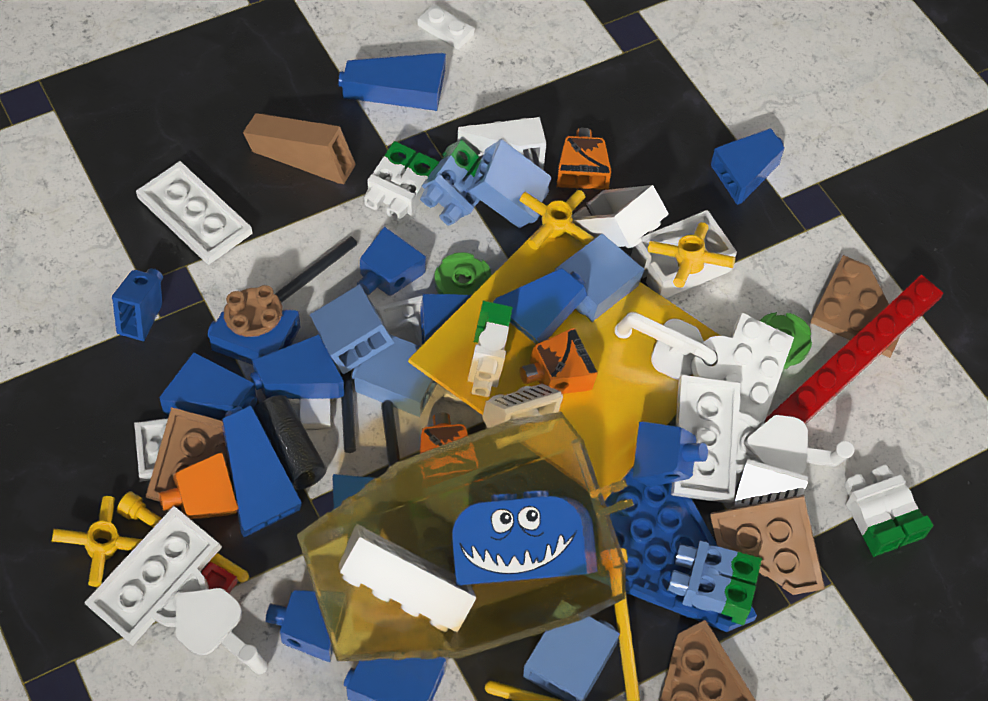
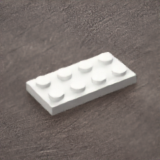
[136,161,253,265]

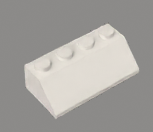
[339,524,477,632]

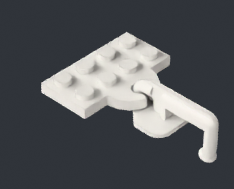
[615,312,794,439]
[671,375,855,503]
[84,506,267,674]

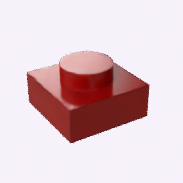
[202,561,238,594]

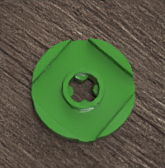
[435,252,492,295]
[760,312,812,370]

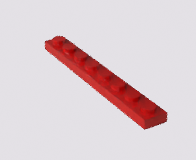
[764,275,943,424]

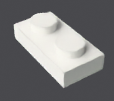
[418,4,474,50]

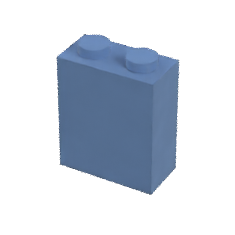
[469,139,551,228]
[555,234,644,322]
[310,284,394,374]
[352,334,438,417]
[523,602,620,701]

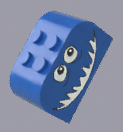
[452,490,598,586]

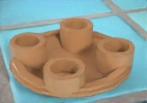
[224,285,283,337]

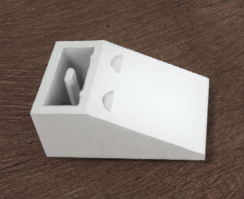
[457,117,546,170]

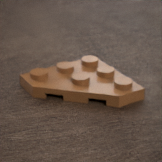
[810,255,900,358]
[146,407,231,501]
[710,495,825,595]
[660,620,756,701]

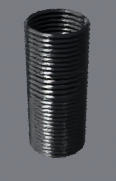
[254,395,327,490]

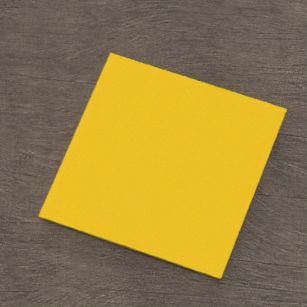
[408,226,721,501]

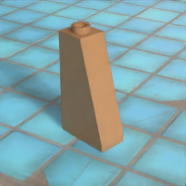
[243,113,356,184]

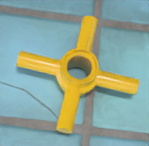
[519,190,595,249]
[648,222,735,287]
[52,496,143,587]

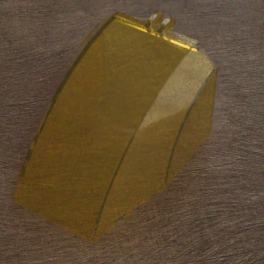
[297,412,634,661]

